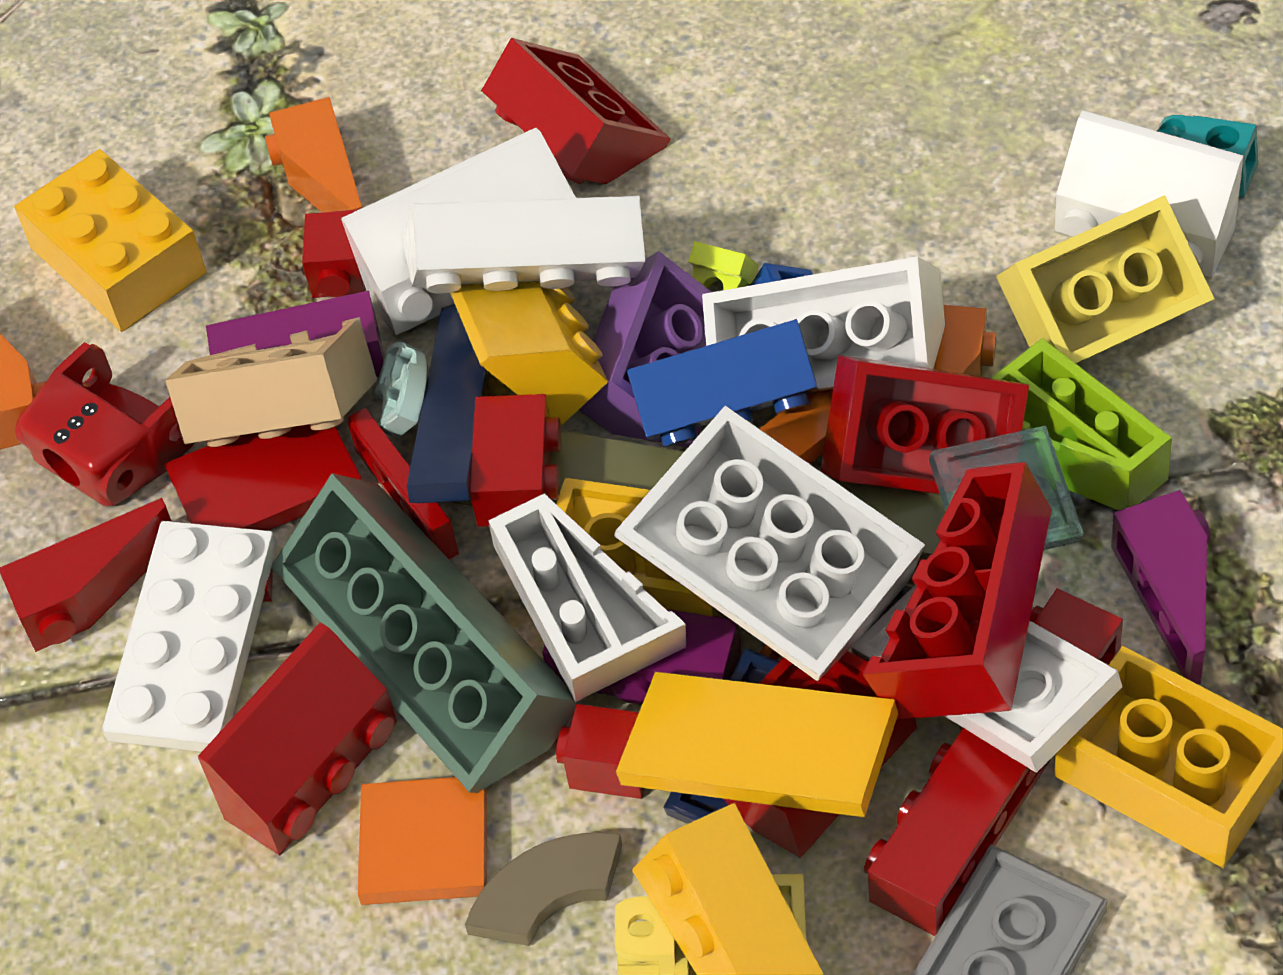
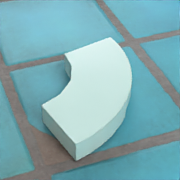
[374,342,427,439]

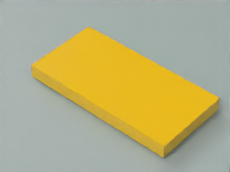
[616,672,898,817]

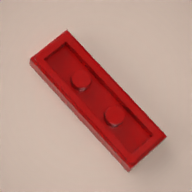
[348,408,459,560]

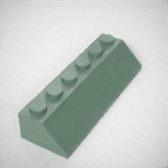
[271,473,582,793]

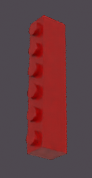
[864,588,1123,936]

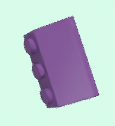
[579,251,711,448]

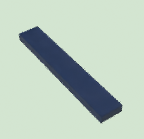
[407,304,490,503]

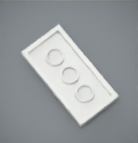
[102,521,278,752]
[851,585,1123,773]

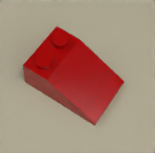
[820,355,1029,496]

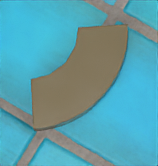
[465,833,623,946]

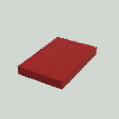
[164,424,362,531]

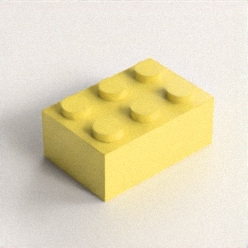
[996,195,1215,364]

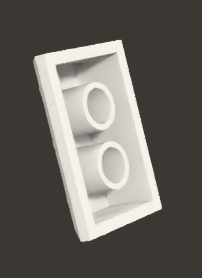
[1055,110,1244,278]

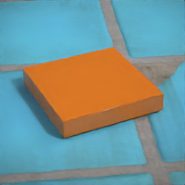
[358,777,487,905]

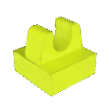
[688,241,759,290]

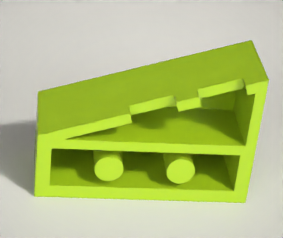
[991,338,1172,510]

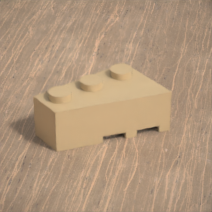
[165,317,377,447]

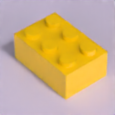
[14,148,207,332]
[1055,646,1283,869]

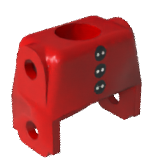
[15,342,194,507]

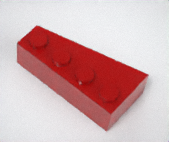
[863,462,1052,720]

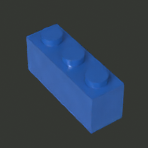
[627,319,819,447]

